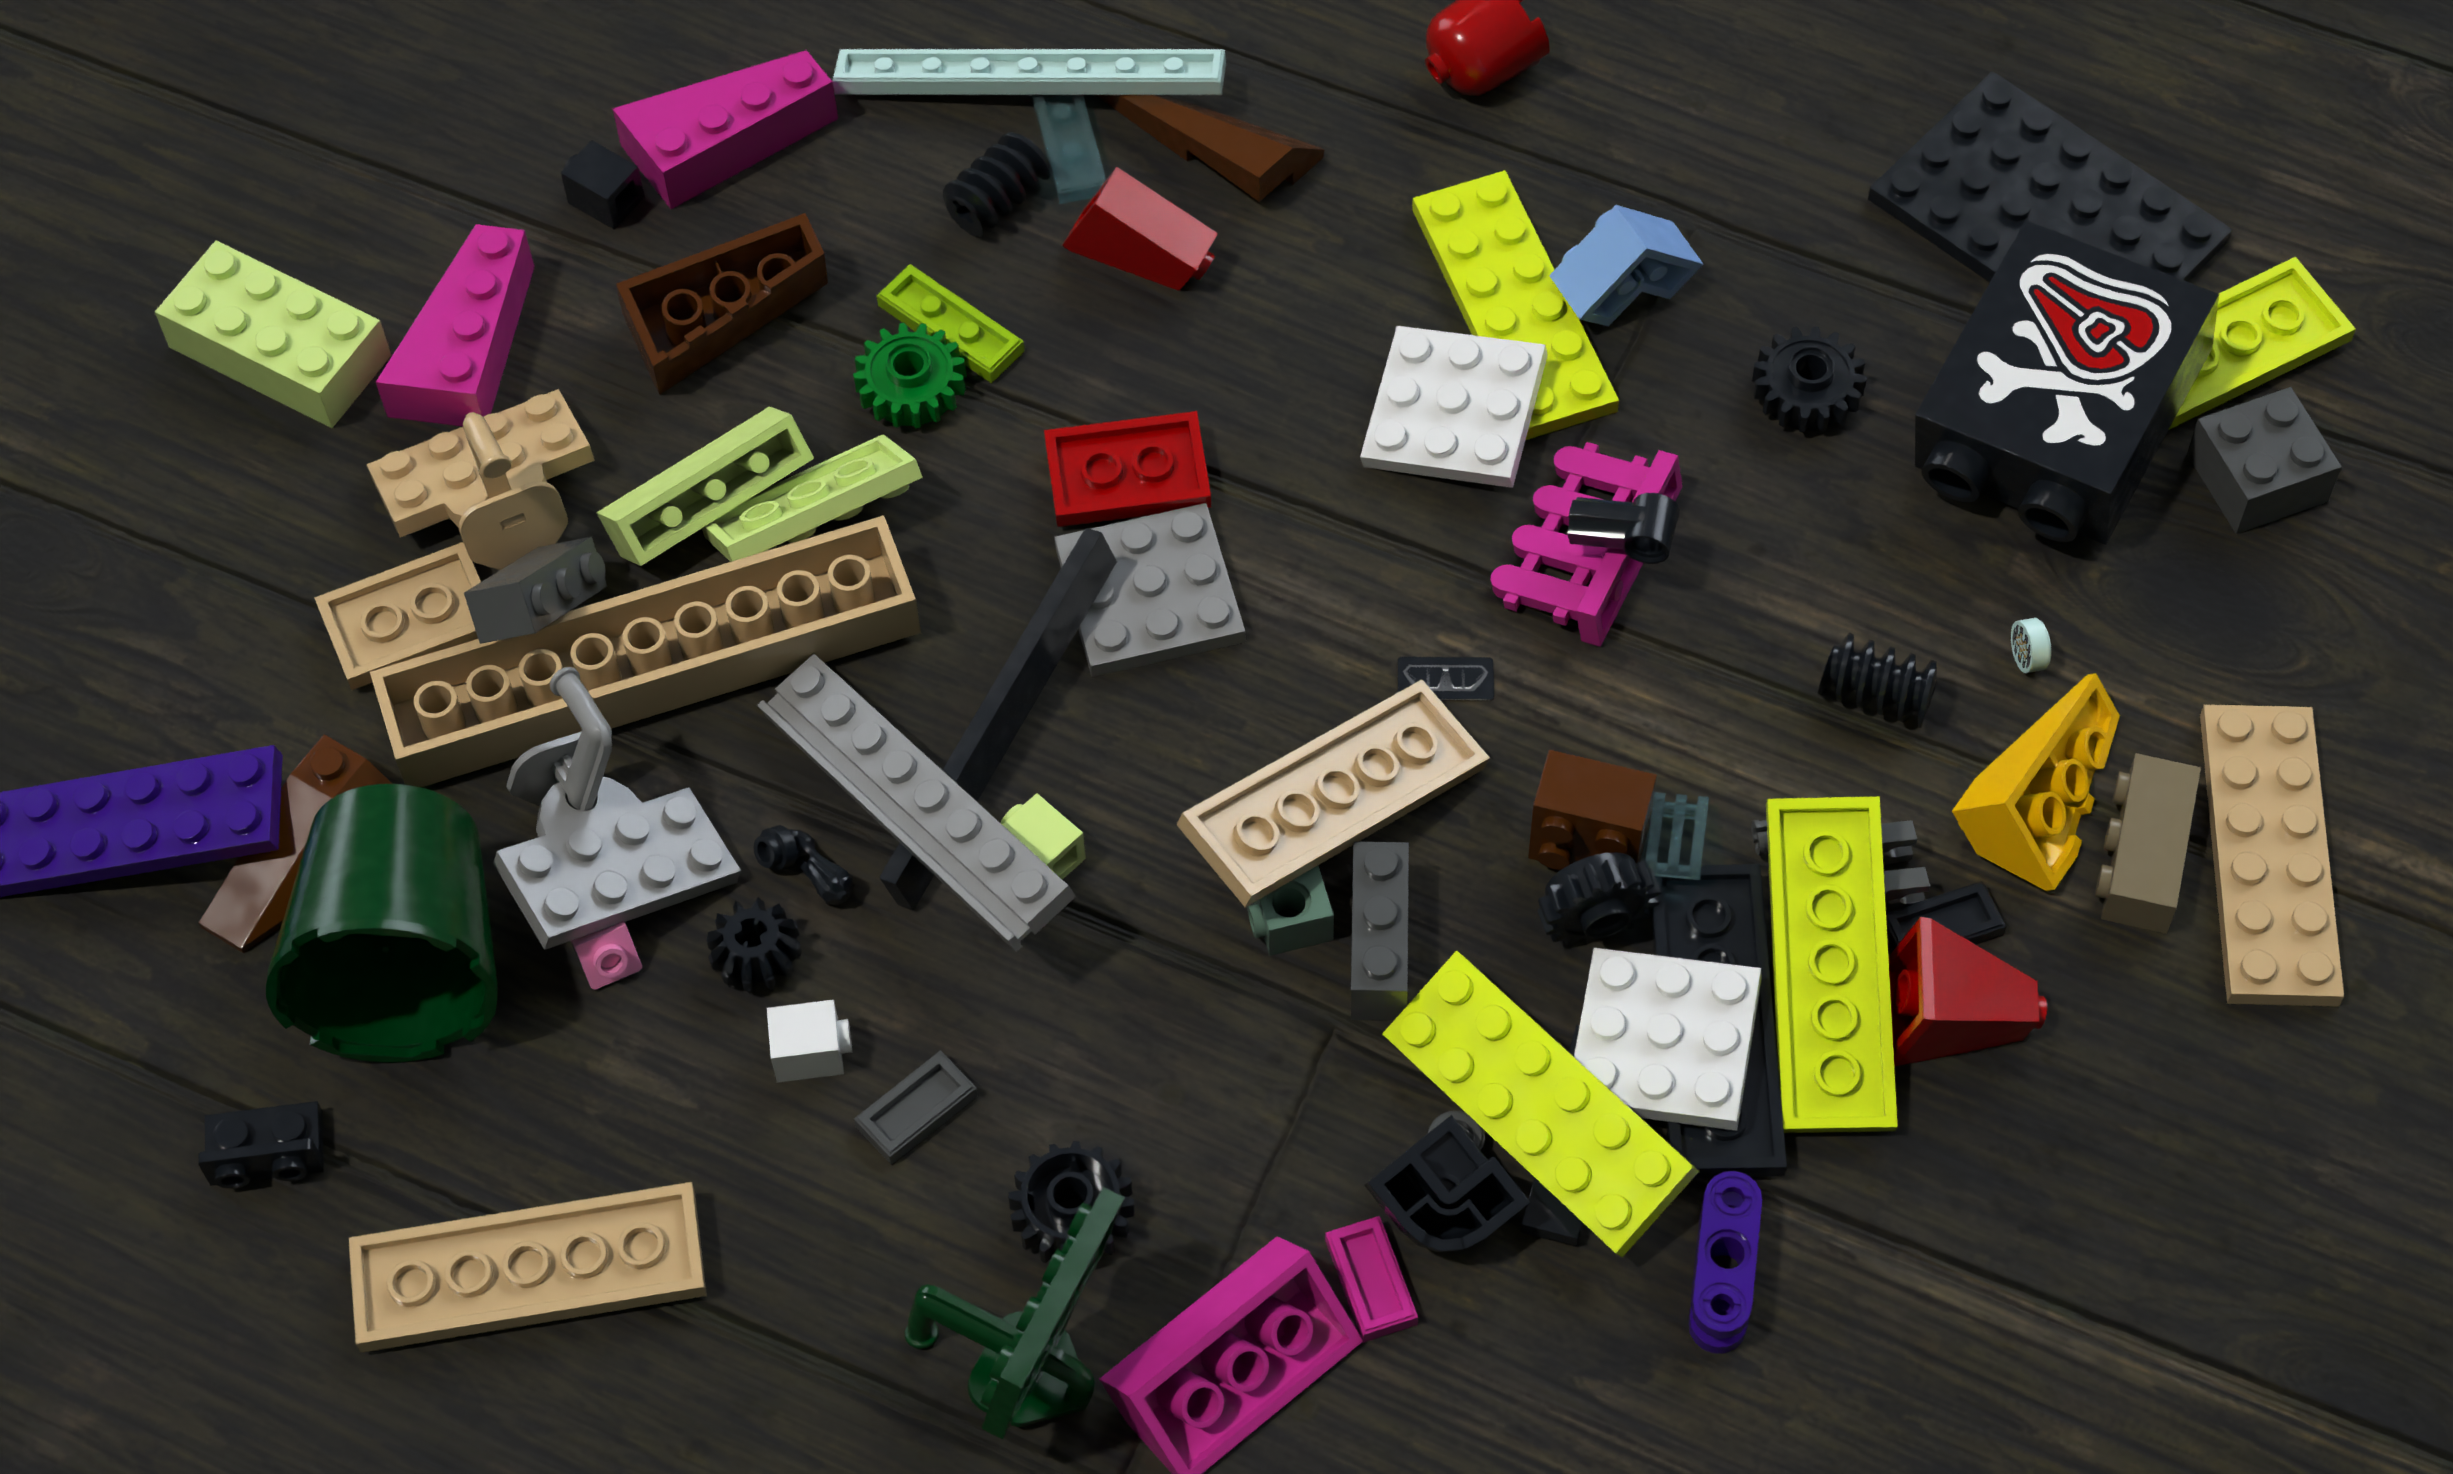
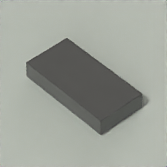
[854,1050,978,1165]

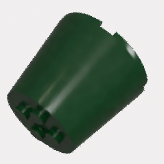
[265,784,498,1062]

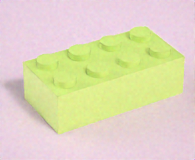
[155,240,392,428]

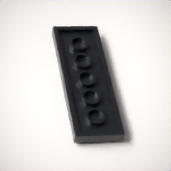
[1650,864,1787,1178]

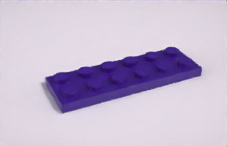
[0,745,283,897]

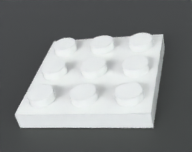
[1360,326,1548,488]
[1574,948,1762,1131]

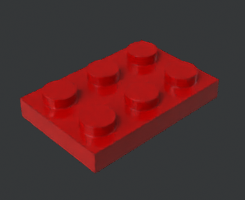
[1044,411,1212,527]

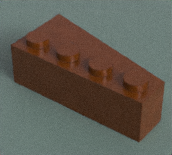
[616,213,828,395]

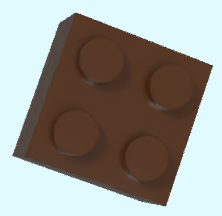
[1528,749,1657,870]

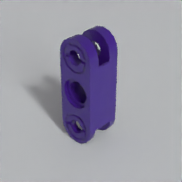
[1689,1171,1762,1354]

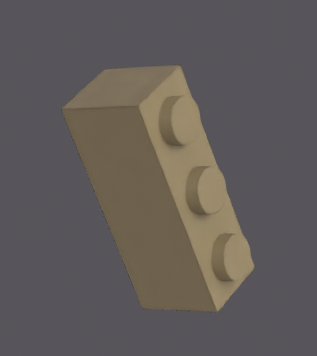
[2095,753,2201,934]

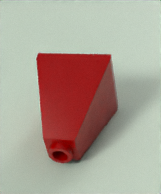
[1888,917,2047,1066]

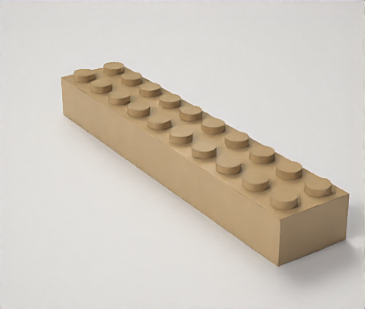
[370,515,921,787]

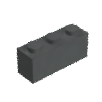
[464,537,607,644]
[1351,842,1409,1021]

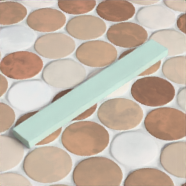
[833,49,1226,95]

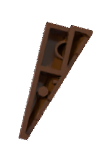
[1095,95,1324,202]

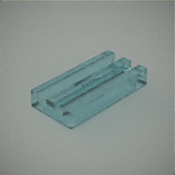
[1645,792,1709,880]

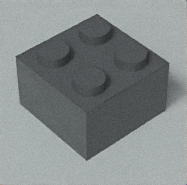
[2187,387,2342,534]

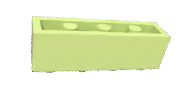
[596,407,814,566]

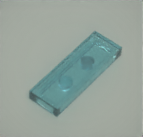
[1031,95,1106,204]

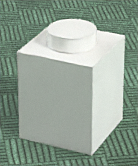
[767,1000,852,1083]

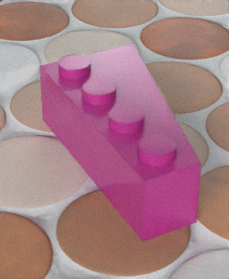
[613,50,838,209]
[376,224,534,426]

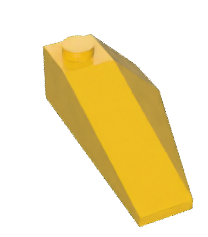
[1952,673,2120,891]

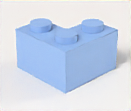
[1549,205,1703,326]

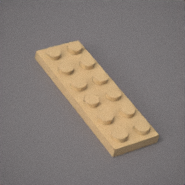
[1177,680,1490,907]
[2200,705,2344,1006]
[349,1182,707,1353]

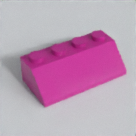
[1099,1236,1363,1474]

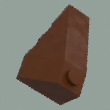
[199,734,392,953]

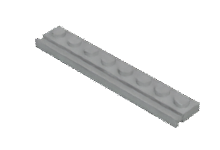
[757,654,1076,952]

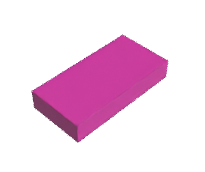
[1325,1216,1418,1342]

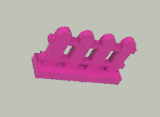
[1491,442,1682,647]

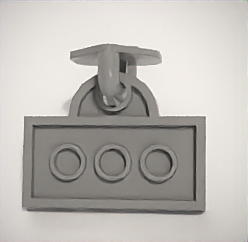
[493,667,741,950]

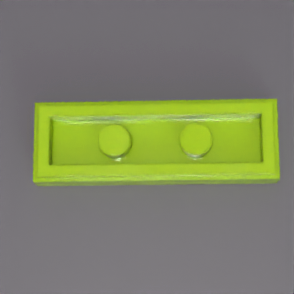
[877,264,1025,383]

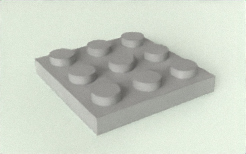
[1055,503,1246,677]

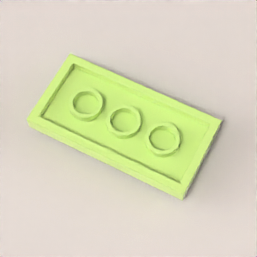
[702,434,923,562]

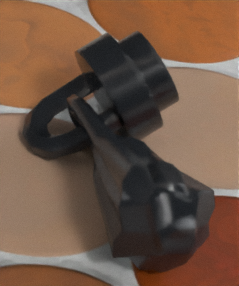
[754,825,855,905]

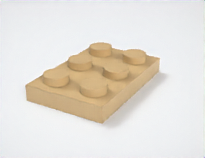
[315,542,481,690]

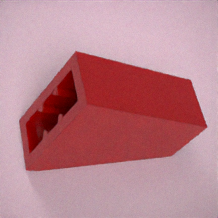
[1062,167,1218,291]

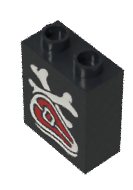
[1915,220,2219,545]

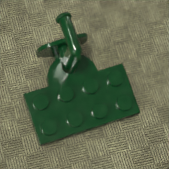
[905,1187,1125,1440]

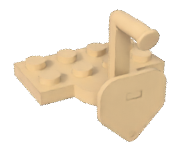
[366,389,595,570]

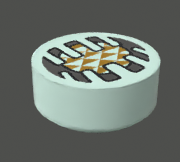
[2011,618,2051,673]

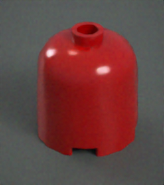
[1425,0,1550,96]

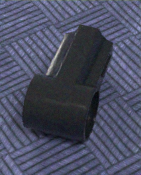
[1568,493,1680,564]

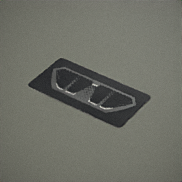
[1398,657,1494,700]

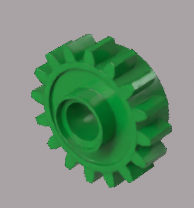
[853,323,967,428]

